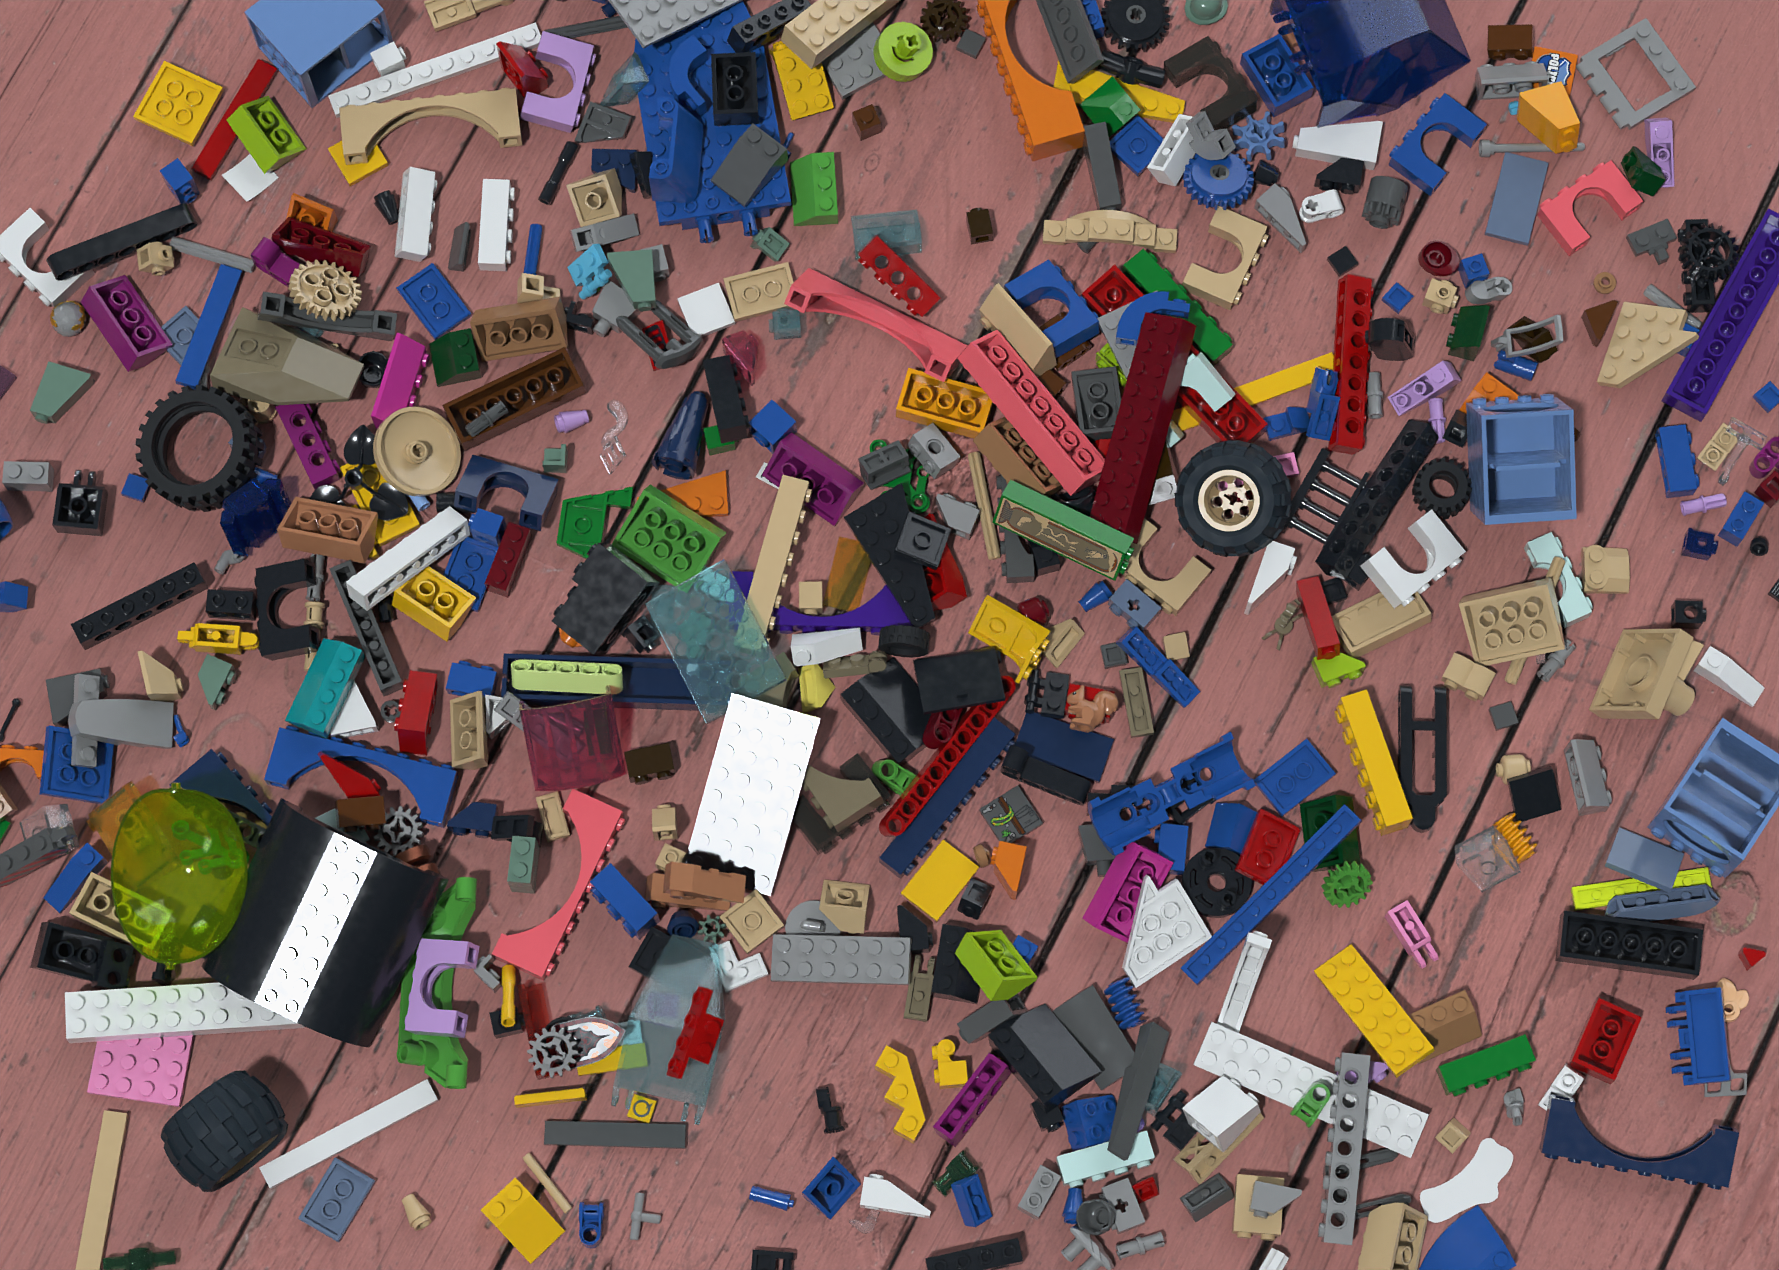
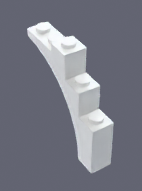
[1217,931,1272,1033]

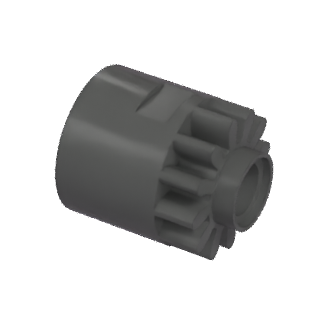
[1362,176,1408,229]

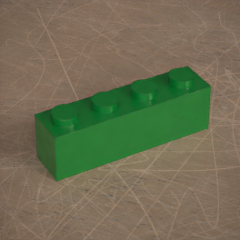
[1436,1034,1536,1097]

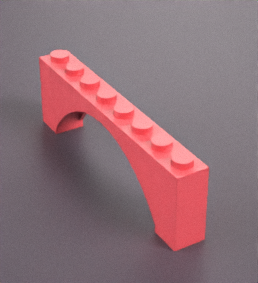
[784,268,968,382]
[492,789,625,981]

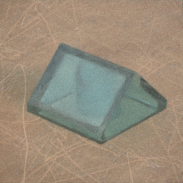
[600,52,649,107]
[1144,1063,1182,1117]

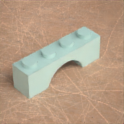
[1524,532,1593,628]

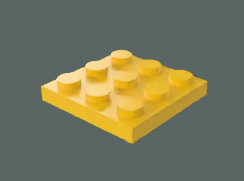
[133,61,224,146]

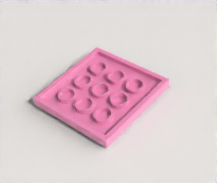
[87,1035,194,1107]

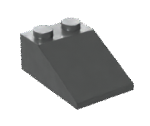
[711,124,788,207]
[1071,366,1121,443]

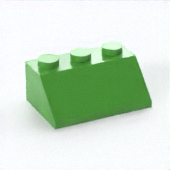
[790,152,838,226]

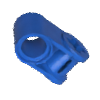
[579,1202,604,1249]

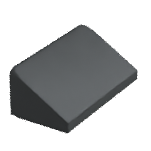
[448,222,471,272]
[1180,1173,1234,1222]

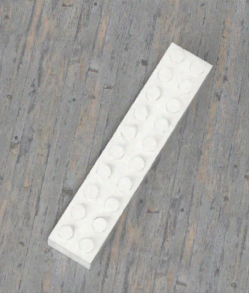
[65,982,305,1043]

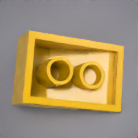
[481,1177,565,1264]

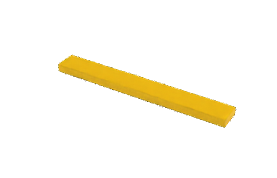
[1171,352,1334,432]

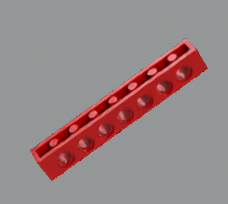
[1328,274,1374,455]

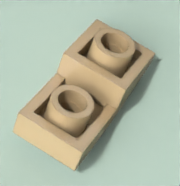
[1697,423,1742,471]

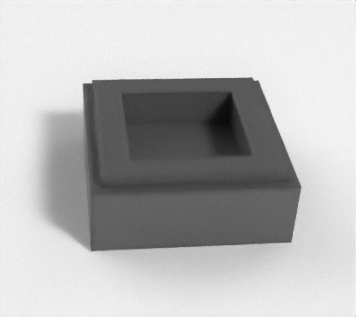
[956,29,986,59]
[1100,643,1127,669]
[1489,702,1519,731]

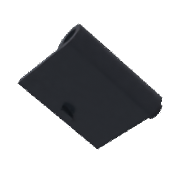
[913,646,1006,715]

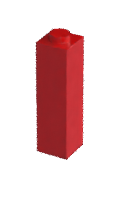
[1296,576,1340,660]

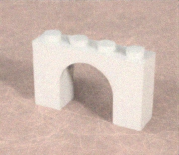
[0,208,95,307]
[1360,509,1466,609]

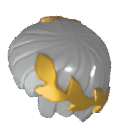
[50,301,86,337]

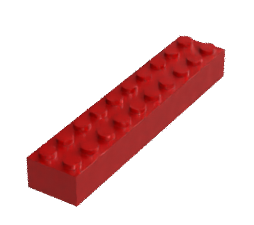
[1082,264,1268,443]

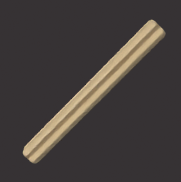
[968,452,1000,560]

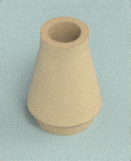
[402,1194,432,1231]

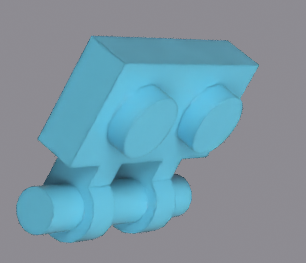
[567,244,612,300]

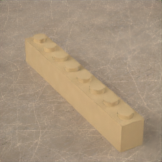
[734,475,812,657]

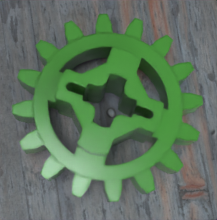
[1321,861,1373,908]

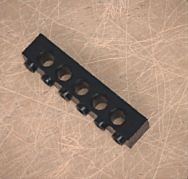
[71,562,208,650]

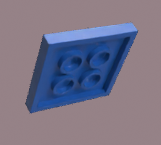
[39,725,114,805]

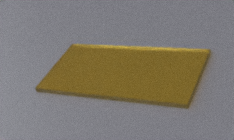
[823,537,870,611]

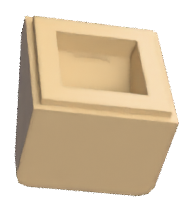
[1162,632,1190,661]
[1435,1118,1471,1154]

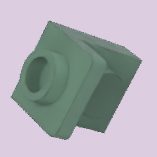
[750,227,790,262]

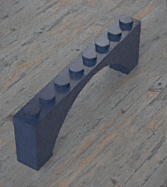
[169,749,273,827]
[1539,1094,1739,1190]

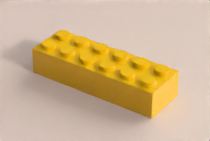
[1334,689,1413,836]

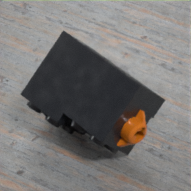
[552,543,660,655]

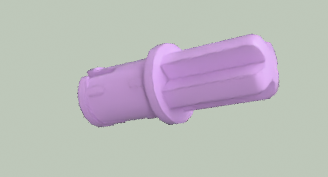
[1428,398,1446,444]
[1680,493,1727,516]

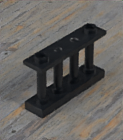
[1282,448,1370,553]

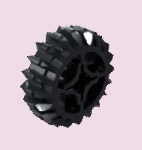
[1678,223,1740,283]

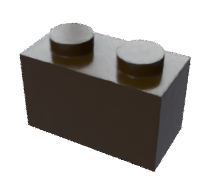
[624,743,675,785]

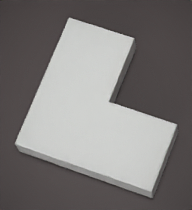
[708,941,769,993]

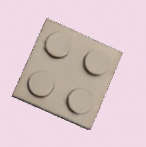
[719,889,784,954]

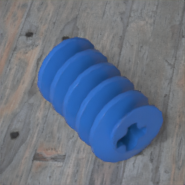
[1104,977,1147,1030]

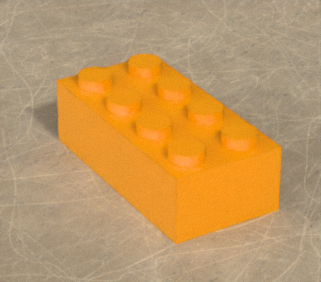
[896,368,993,439]

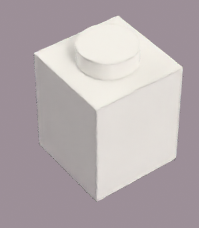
[370,41,407,77]

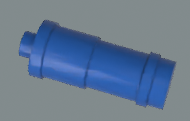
[749,1186,794,1211]

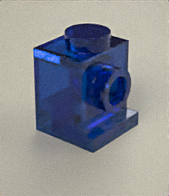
[1681,528,1718,561]

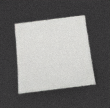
[222,154,279,202]

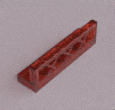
[517,983,559,1080]

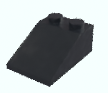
[30,922,115,982]

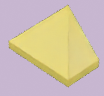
[798,664,836,713]

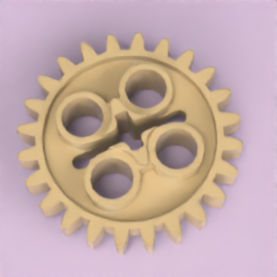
[288,260,362,321]

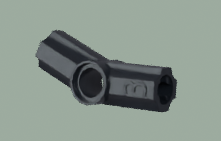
[1098,50,1165,88]

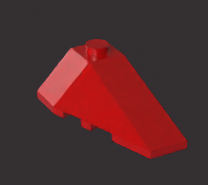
[922,513,967,611]

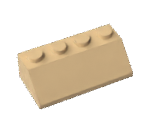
[979,283,1057,378]

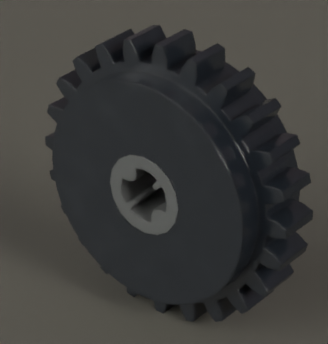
[1101,0,1170,53]

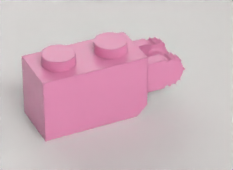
[1385,900,1438,969]

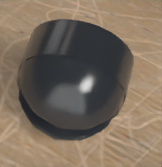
[1750,536,1769,556]

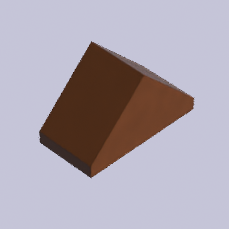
[1581,300,1618,347]

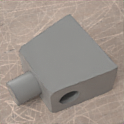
[592,280,642,337]

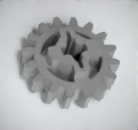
[374,806,424,856]
[527,1026,579,1078]

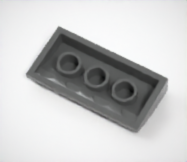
[1052,985,1134,1091]

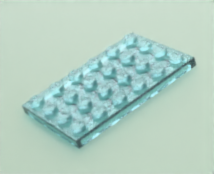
[645,559,787,724]

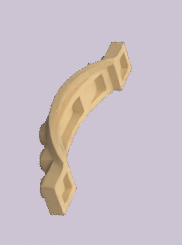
[1043,210,1177,253]

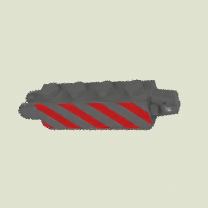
[0,827,76,887]

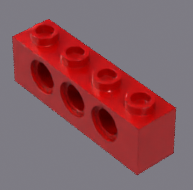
[858,234,941,317]

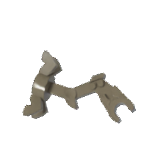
[1261,599,1304,650]

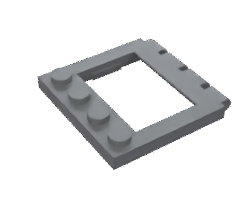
[1576,18,1696,130]

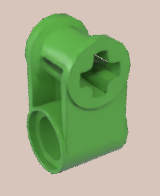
[872,760,916,796]
[1290,1082,1330,1128]

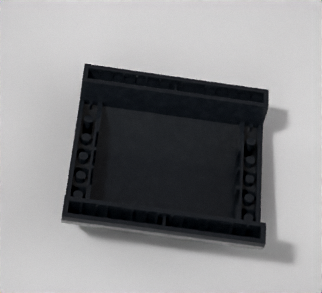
[202,798,449,1047]

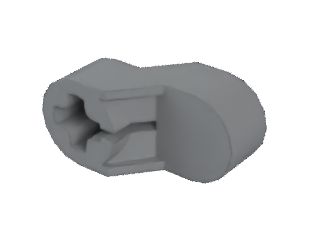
[1465,277,1512,304]

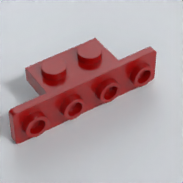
[667,987,724,1079]

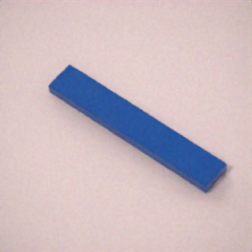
[175,264,242,390]

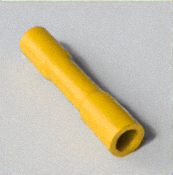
[501,965,516,1027]

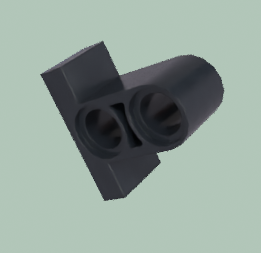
[491,815,543,847]

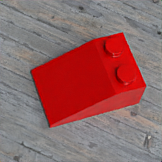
[496,41,549,99]

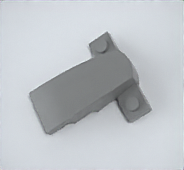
[68,674,174,768]

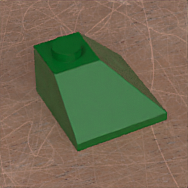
[1079,76,1141,137]

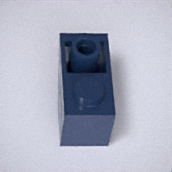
[447,802,499,838]

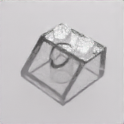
[19,804,79,859]
[1455,826,1521,892]

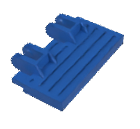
[1665,987,1731,1086]

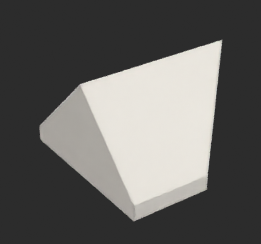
[485,694,510,740]

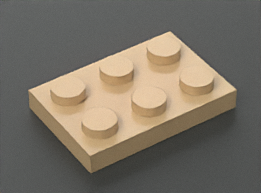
[723,262,794,322]

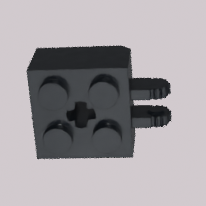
[52,470,108,536]

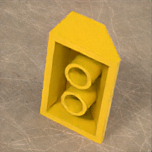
[392,566,476,642]

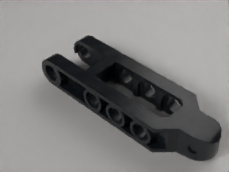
[1398,685,1447,833]

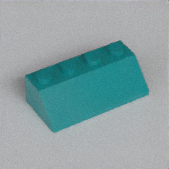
[285,638,365,739]

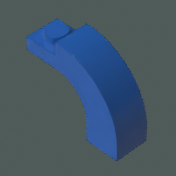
[669,35,708,116]
[1116,291,1190,346]

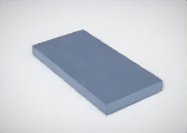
[1484,152,1548,246]

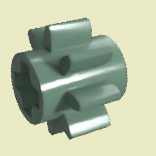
[697,915,726,944]

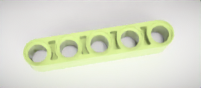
[511,659,623,694]

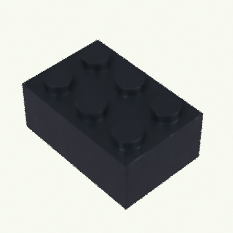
[711,52,759,126]

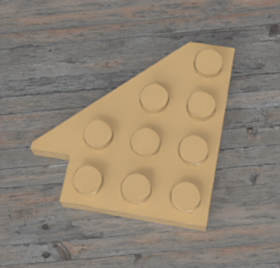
[1597,302,1699,388]

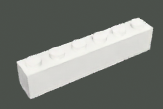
[346,506,470,611]

